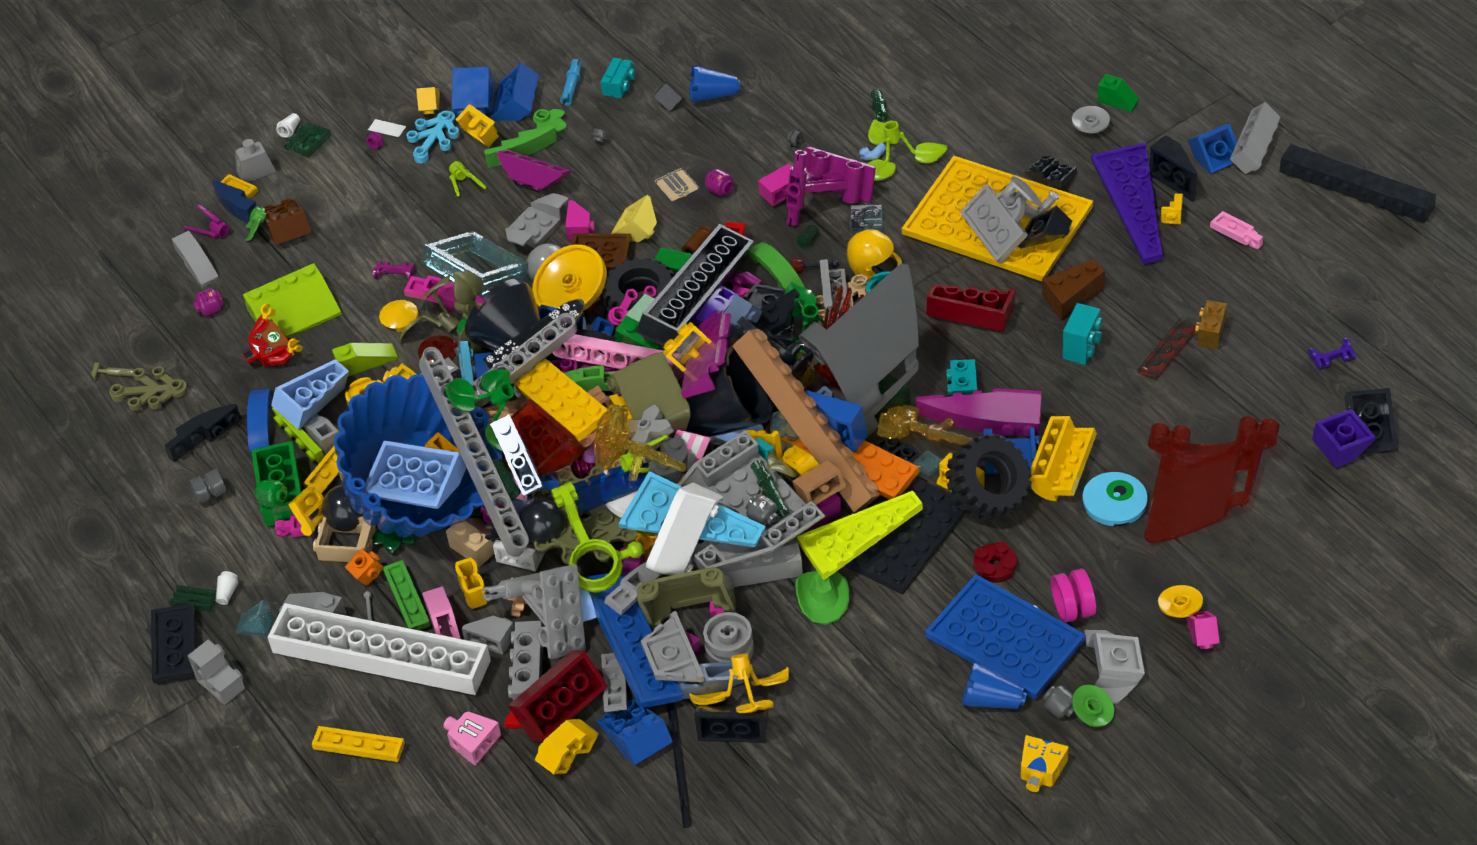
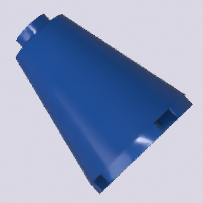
[689,65,740,102]
[962,662,1027,709]

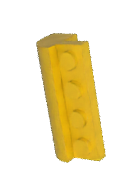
[1029,416,1097,501]

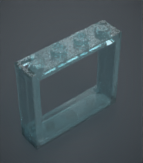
[422,231,529,295]

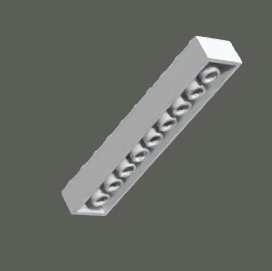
[268,603,491,695]

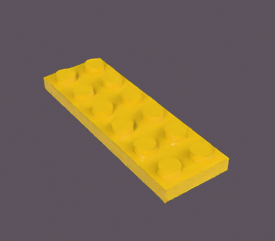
[513,358,612,442]

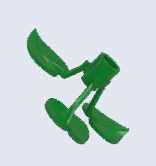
[785,282,835,359]
[445,369,514,453]

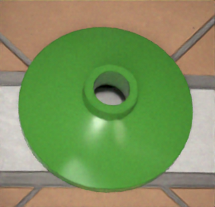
[1072,685,1114,727]

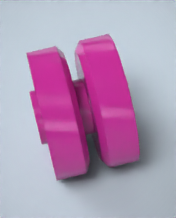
[1051,568,1096,623]

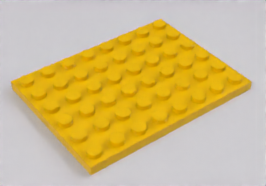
[902,156,1093,281]

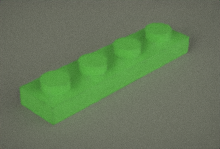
[382,560,431,631]

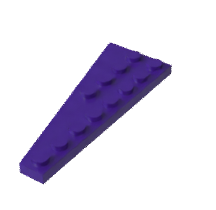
[1091,143,1162,264]

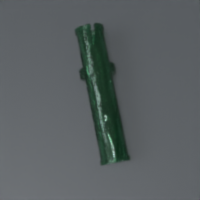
[750,460,789,519]

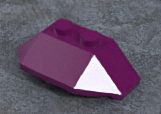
[497,149,571,191]

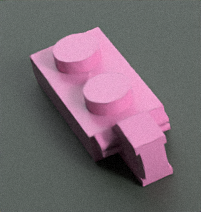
[1210,211,1263,249]

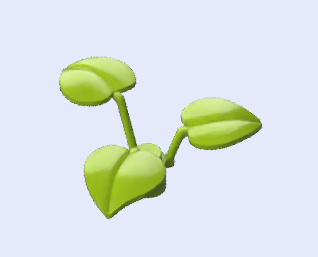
[867,119,948,181]

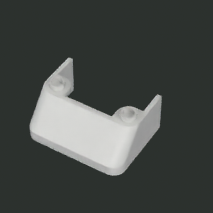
[646,482,724,576]

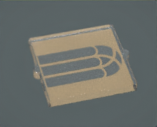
[655,168,699,201]

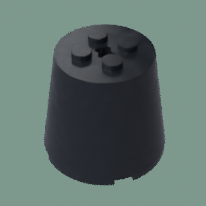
[677,346,774,437]

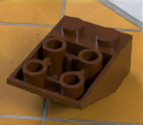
[263,199,312,245]

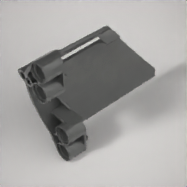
[799,263,919,440]

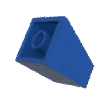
[452,67,495,116]

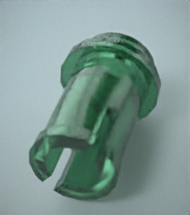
[797,225,819,248]

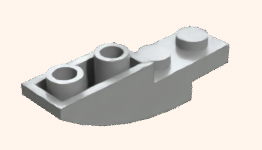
[604,561,668,615]

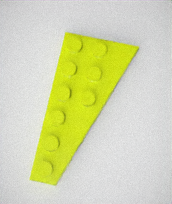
[796,491,923,580]

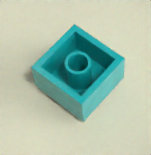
[1062,303,1103,365]

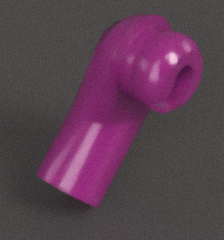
[731,271,762,286]

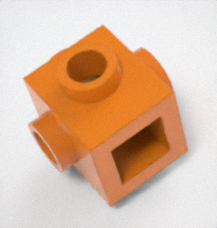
[345,548,384,586]

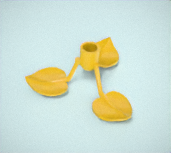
[689,654,789,713]

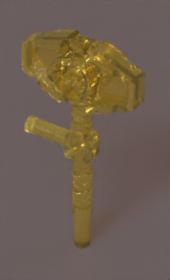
[593,404,686,481]
[877,405,974,446]

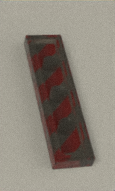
[1138,318,1196,381]

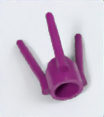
[184,204,230,239]

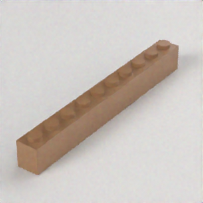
[732,329,881,512]

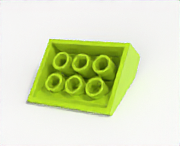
[243,263,342,339]

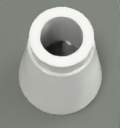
[276,113,300,138]
[216,571,239,605]

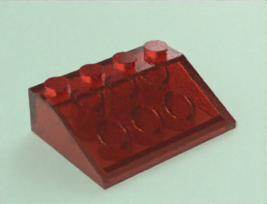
[500,399,585,478]

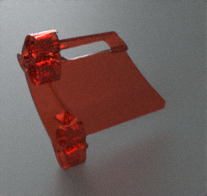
[1144,416,1280,543]

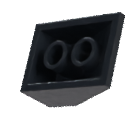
[1149,135,1197,202]
[1345,388,1398,453]

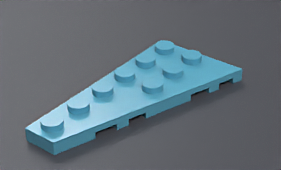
[618,471,765,547]

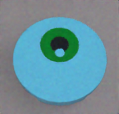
[1083,472,1147,526]

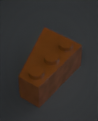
[1042,259,1105,321]

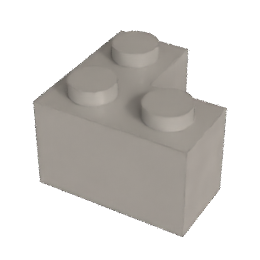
[188,640,245,705]

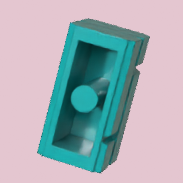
[600,58,636,98]

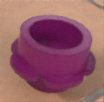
[366,132,383,149]

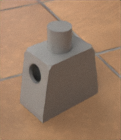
[235,139,276,183]

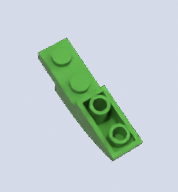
[564,365,614,391]

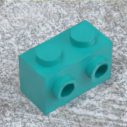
[946,359,977,397]

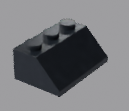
[694,705,768,743]

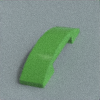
[748,242,805,289]

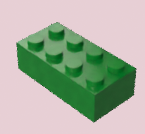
[251,441,302,527]

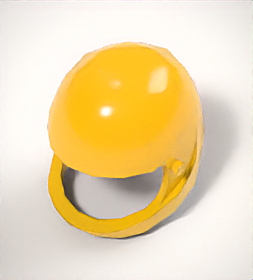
[847,229,902,281]

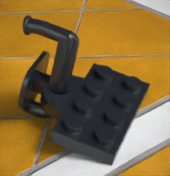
[737,316,814,409]

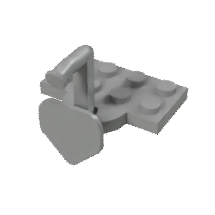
[960,176,1059,263]

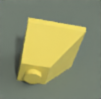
[611,195,657,242]

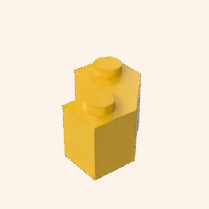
[535,719,599,775]

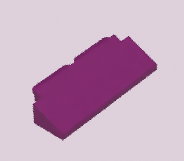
[681,310,732,398]

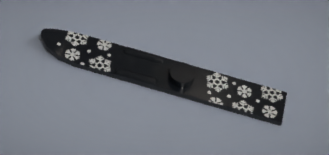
[482,299,584,370]

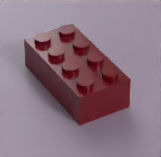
[508,650,608,742]

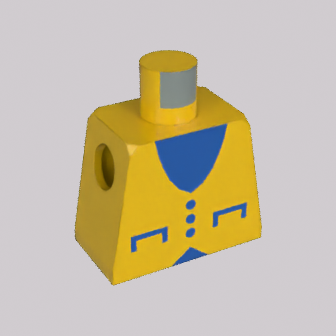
[1021,735,1068,792]

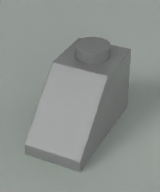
[462,616,514,655]

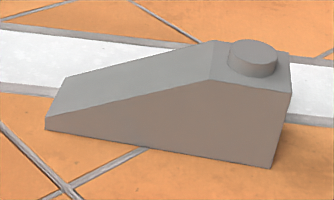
[279,592,346,615]

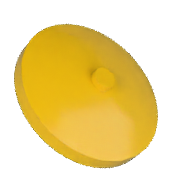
[533,245,607,312]

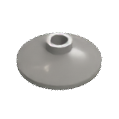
[1072,106,1110,133]

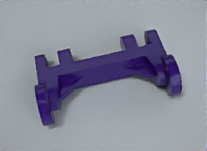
[1308,337,1355,369]

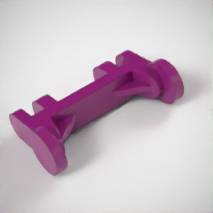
[372,261,415,281]

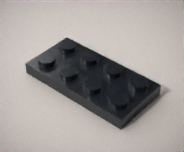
[151,603,197,684]

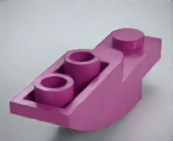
[404,275,486,313]

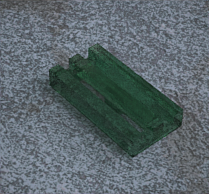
[169,585,217,612]

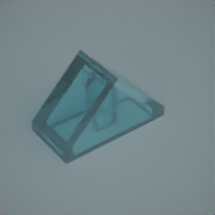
[235,599,274,637]

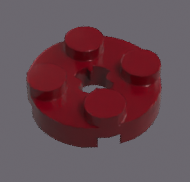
[973,542,1017,583]

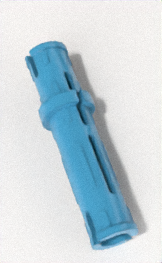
[560,59,583,106]

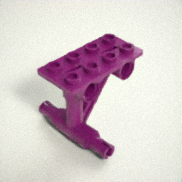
[786,146,876,226]

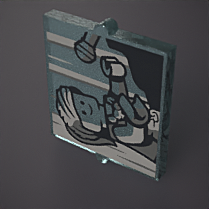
[850,204,883,232]

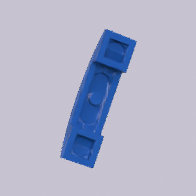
[247,388,271,453]

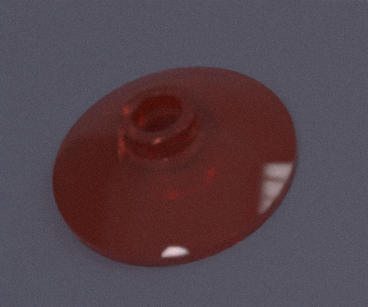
[418,335,457,362]

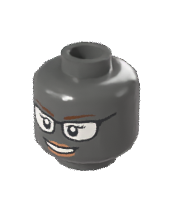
[745,495,778,526]

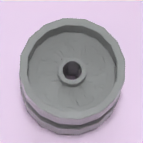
[703,612,754,663]

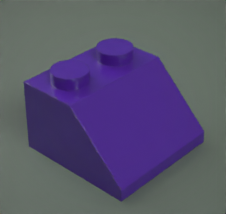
[1312,409,1376,468]

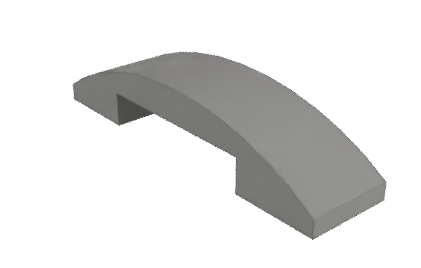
[601,653,627,712]

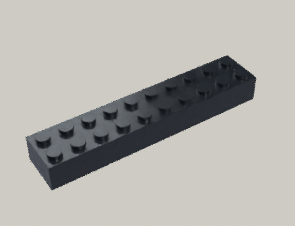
[636,224,754,347]

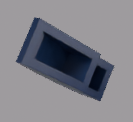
[212,180,256,223]

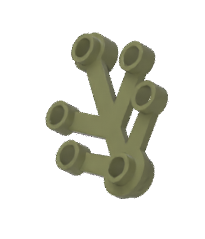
[109,366,187,411]

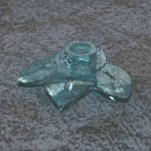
[770,411,799,439]

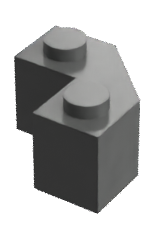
[648,436,689,484]

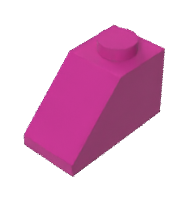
[565,200,595,241]
[1186,611,1220,649]

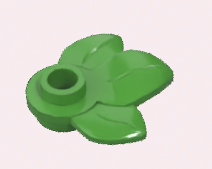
[533,109,567,132]
[245,206,266,241]

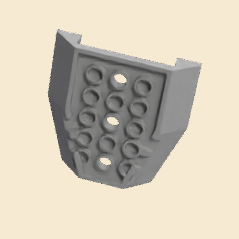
[677,430,825,570]

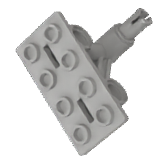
[483,564,586,659]

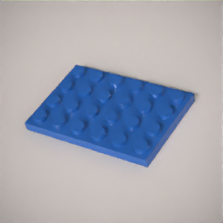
[925,574,1086,700]

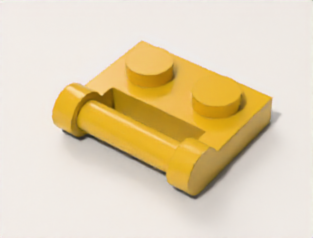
[288,483,324,536]

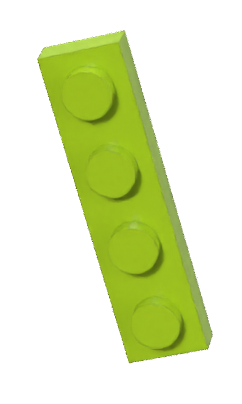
[272,408,325,464]

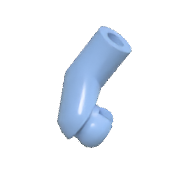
[859,143,886,161]

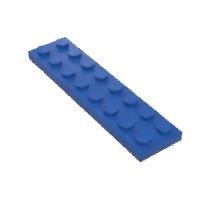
[584,573,683,709]

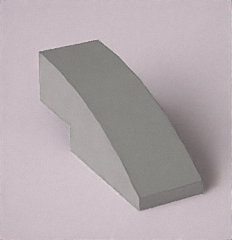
[172,231,219,287]

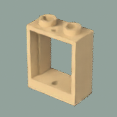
[313,516,377,562]

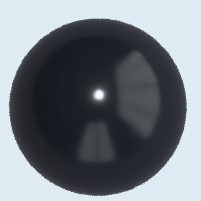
[322,485,363,532]
[519,498,567,545]

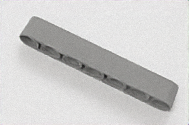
[471,313,577,408]

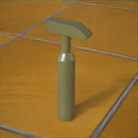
[91,362,134,381]

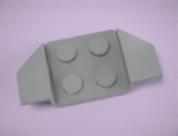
[505,193,569,248]
[1084,630,1145,704]

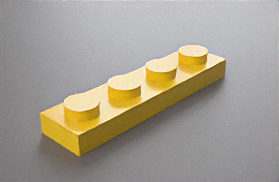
[311,726,405,762]

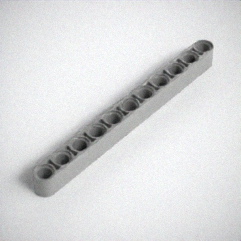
[419,347,529,557]

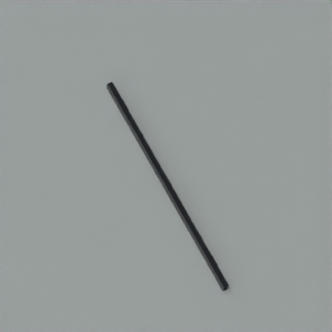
[667,702,690,828]

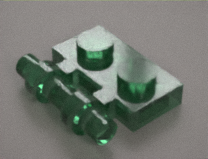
[284,122,331,158]

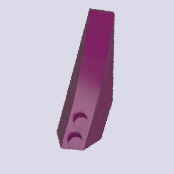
[916,388,1042,437]

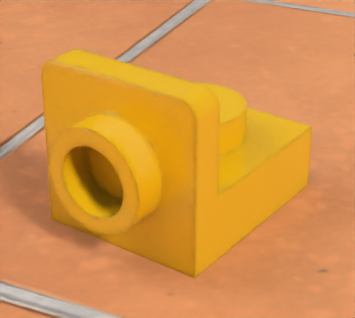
[1161,193,1183,224]

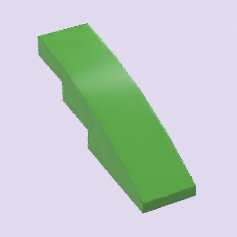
[484,125,557,168]

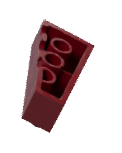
[926,285,1016,332]

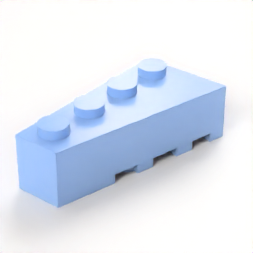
[271,359,349,430]

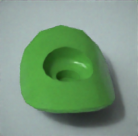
[795,571,849,625]

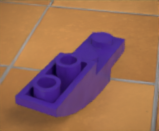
[694,285,740,326]

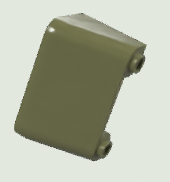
[607,352,690,438]
[637,567,737,631]

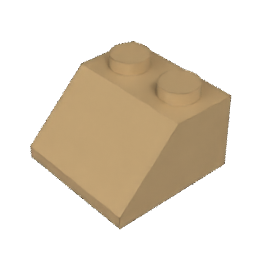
[446,518,495,567]

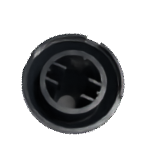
[465,278,550,361]

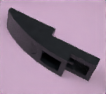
[164,404,241,462]

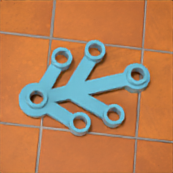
[407,111,460,164]

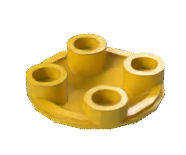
[379,300,419,332]

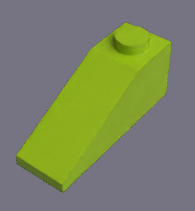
[332,343,398,377]

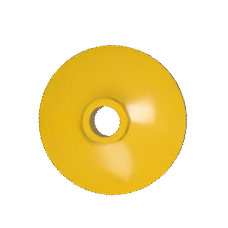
[1158,585,1203,618]

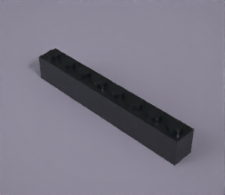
[1279,144,1437,223]

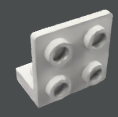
[493,540,545,572]

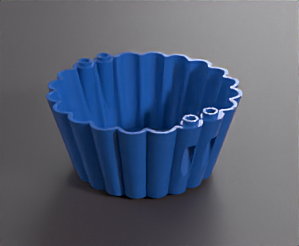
[333,374,502,538]

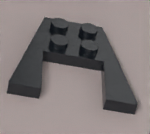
[743,284,794,346]

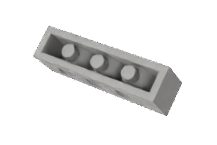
[508,621,543,700]

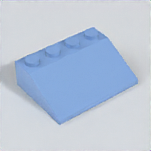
[364,441,466,509]

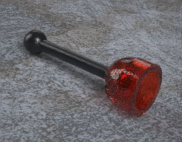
[791,258,839,274]

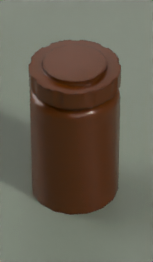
[682,225,713,254]

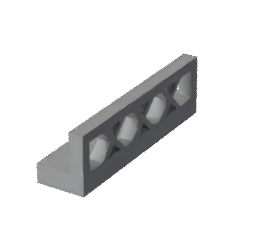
[820,259,849,323]

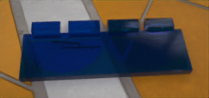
[573,459,649,514]

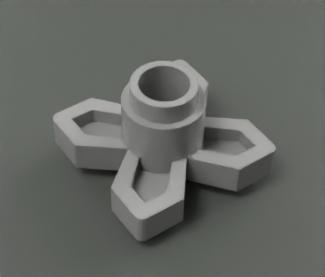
[620,405,674,453]

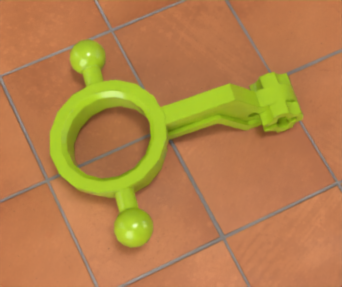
[551,482,644,593]

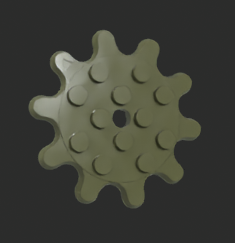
[532,466,637,565]

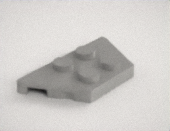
[641,611,705,682]

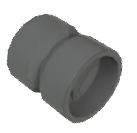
[189,468,227,505]

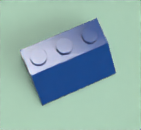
[491,63,538,121]

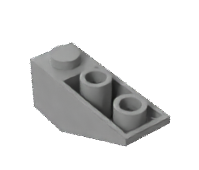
[301,414,339,456]

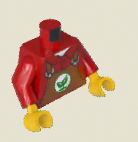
[243,304,303,367]

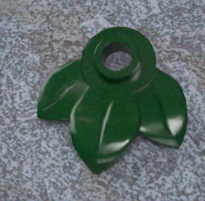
[372,530,415,554]

